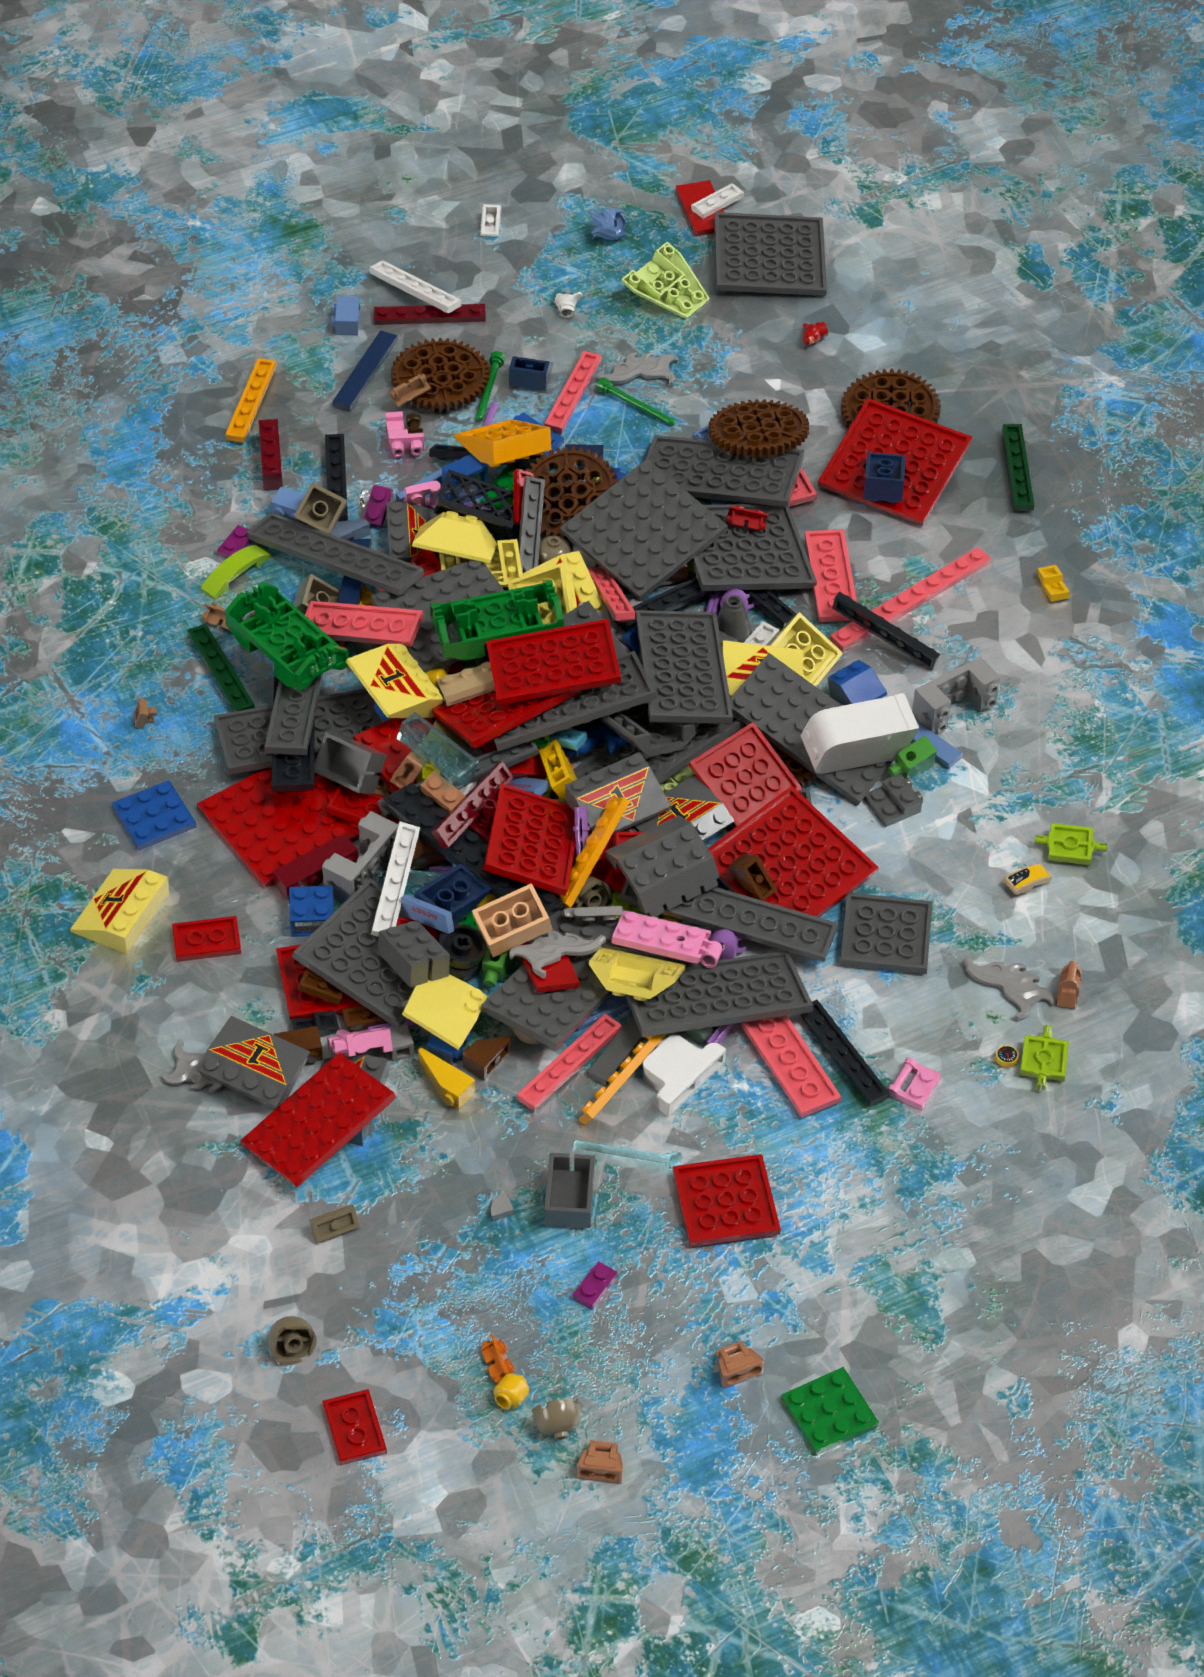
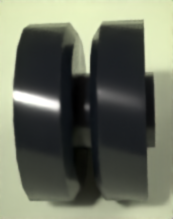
[438,924,486,981]

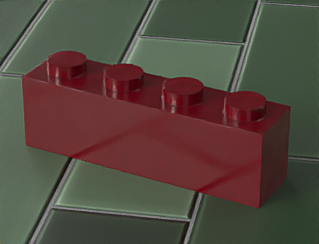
[258,419,283,491]
[272,834,359,901]

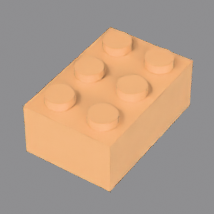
[472,883,553,957]

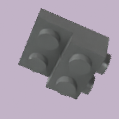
[864,774,923,827]

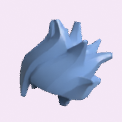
[589,208,627,240]

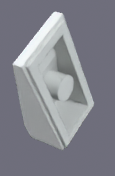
[480,204,501,237]

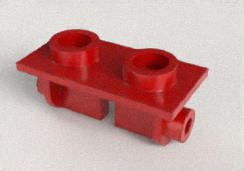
[726,506,768,532]

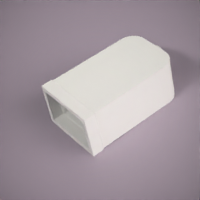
[801,693,919,774]

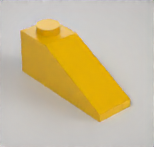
[539,739,577,803]
[418,1048,475,1110]

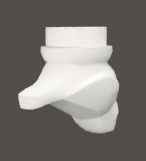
[554,292,583,318]

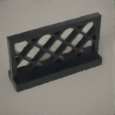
[434,469,514,539]

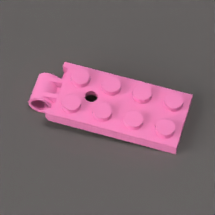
[611,910,723,968]

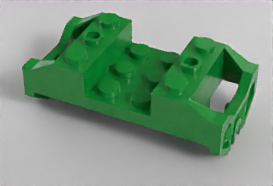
[429,579,564,660]
[225,582,349,691]

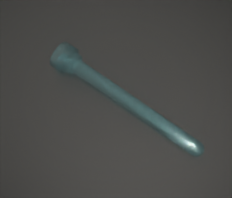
[573,1140,682,1170]

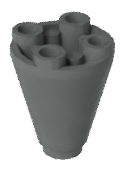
[717,595,752,643]

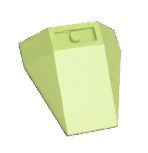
[621,242,710,320]

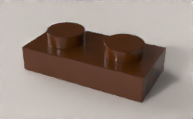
[298,970,344,1005]
[342,1005,388,1032]

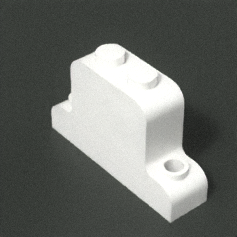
[642,1035,726,1117]

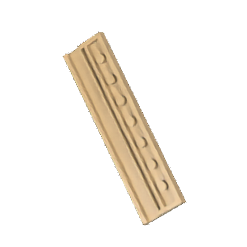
[436,662,495,706]

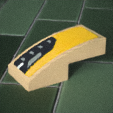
[1003,863,1052,895]

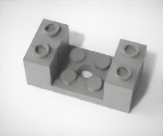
[912,656,1000,734]
[322,811,398,903]

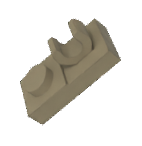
[309,1204,360,1243]

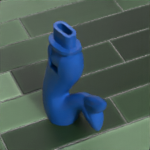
[561,723,629,758]

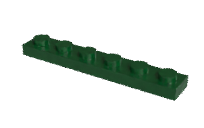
[1002,424,1034,511]
[187,623,255,712]

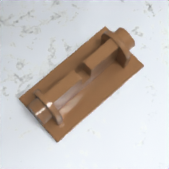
[389,374,431,407]
[202,603,244,631]

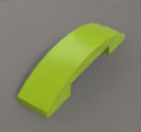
[200,545,271,600]

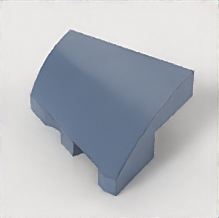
[330,518,370,540]

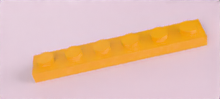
[225,358,276,443]
[556,797,630,908]
[578,1034,666,1125]

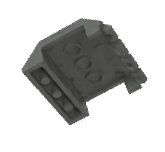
[598,703,699,757]
[604,815,720,917]

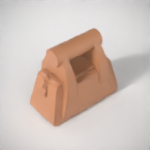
[390,748,426,789]
[1056,961,1082,1009]
[715,1341,764,1388]
[577,1440,623,1484]

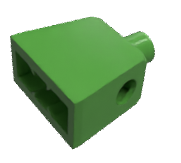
[888,735,937,779]
[482,946,514,987]

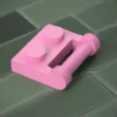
[404,481,441,510]
[887,1057,942,1111]

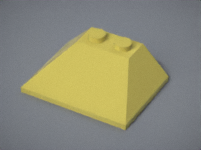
[412,511,497,563]
[439,539,523,587]
[589,947,686,1001]
[402,964,487,1050]

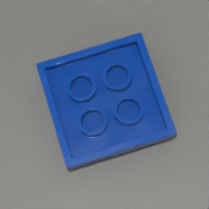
[112,780,197,850]

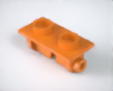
[481,1334,515,1385]

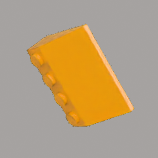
[454,419,551,467]

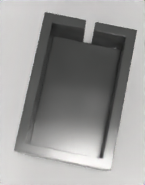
[315,732,387,794]
[378,920,450,988]
[544,1153,595,1228]

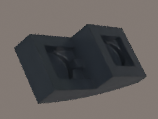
[289,1012,340,1037]

